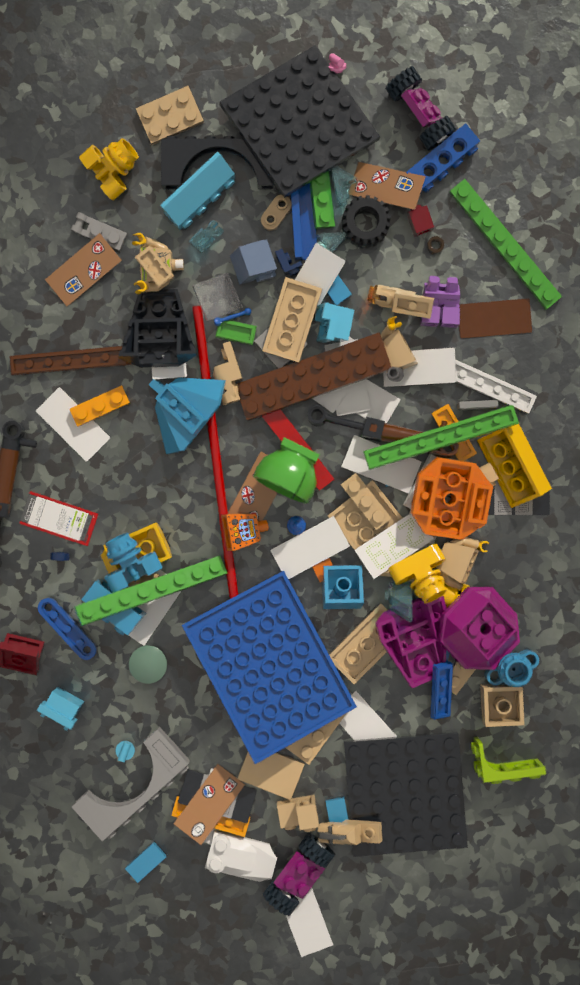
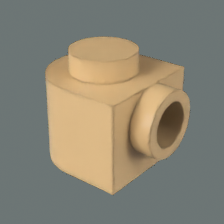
[479,463,499,486]

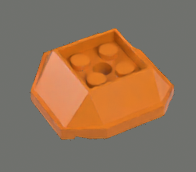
[410,457,493,540]

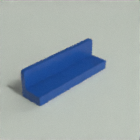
[291,183,317,261]

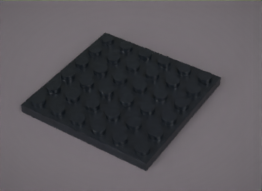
[219,45,380,198]
[344,732,468,857]

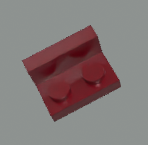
[0,633,44,676]

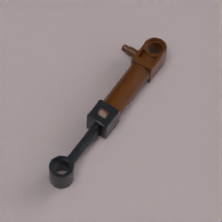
[307,405,459,458]

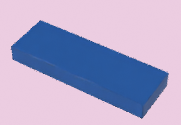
[430,661,453,720]

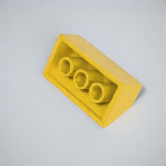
[477,424,552,508]

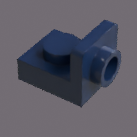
[275,249,302,276]

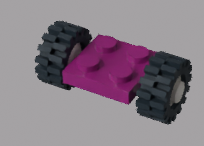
[385,66,457,150]
[263,833,335,916]

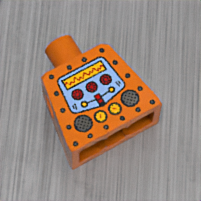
[221,514,269,551]

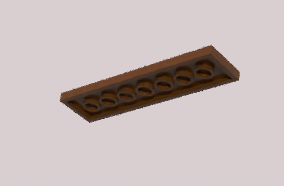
[237,332,392,421]

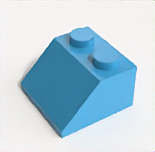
[322,565,364,609]

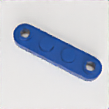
[38,598,97,660]

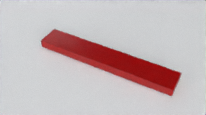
[262,410,334,491]

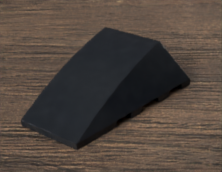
[118,289,197,368]

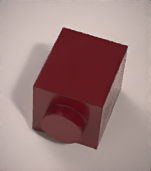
[407,205,434,237]

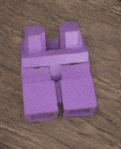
[420,276,460,328]

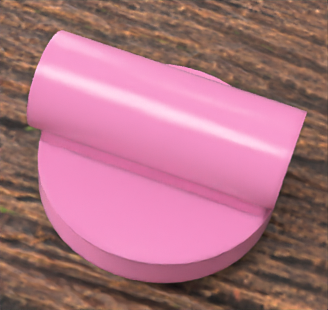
[328,53,346,74]

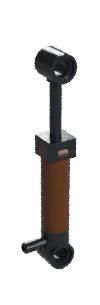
[0,421,37,567]

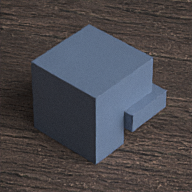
[230,240,277,285]

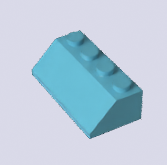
[161,152,236,230]

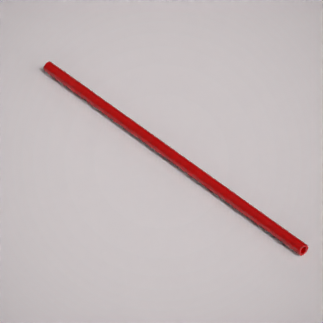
[192,306,238,600]

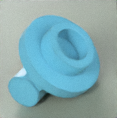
[116,741,135,762]

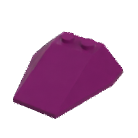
[375,596,447,688]

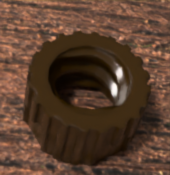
[427,236,445,255]

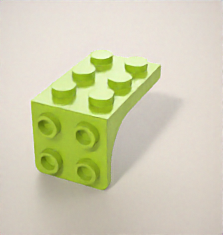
[471,736,546,784]

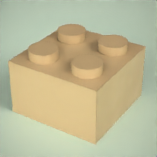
[480,684,524,727]

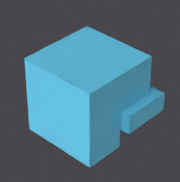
[314,303,355,343]
[37,687,84,731]

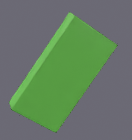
[215,320,257,346]

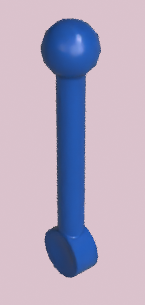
[214,308,251,326]

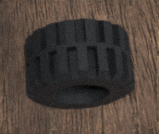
[341,195,391,248]

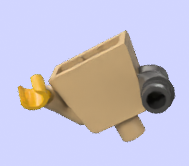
[381,316,418,382]

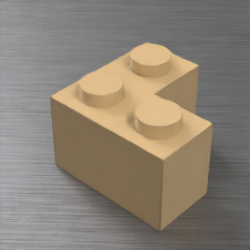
[277,795,319,832]

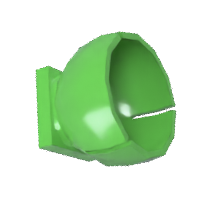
[253,437,320,504]

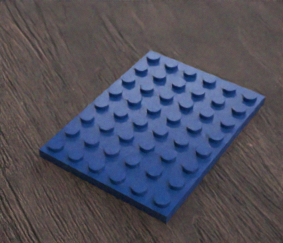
[181,571,357,764]

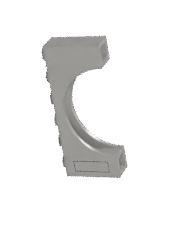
[72,726,190,841]

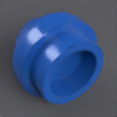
[287,516,306,535]

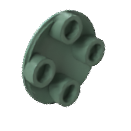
[129,645,167,684]

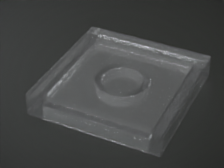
[192,273,243,322]

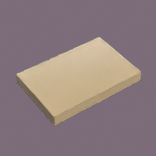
[237,752,305,800]

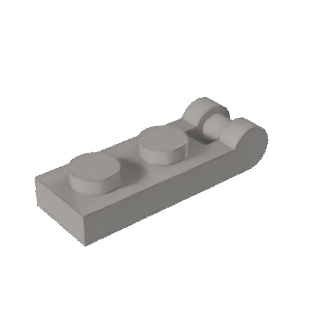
[71,212,128,252]

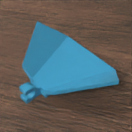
[149,378,226,454]

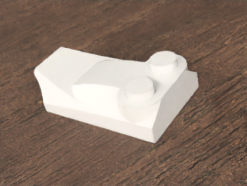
[205,829,277,882]

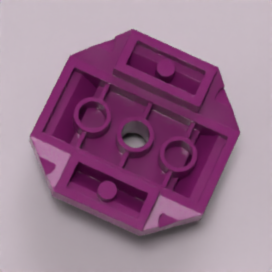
[438,587,520,670]

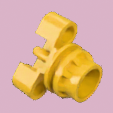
[79,138,139,201]
[388,544,447,604]

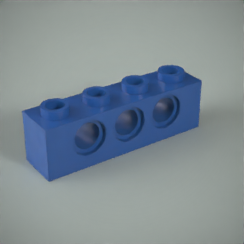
[406,123,480,193]

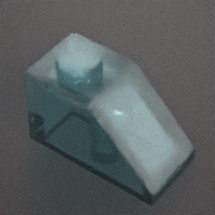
[385,581,413,622]

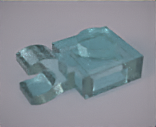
[189,220,224,253]

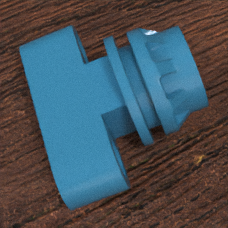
[104,532,163,593]
[484,649,539,687]

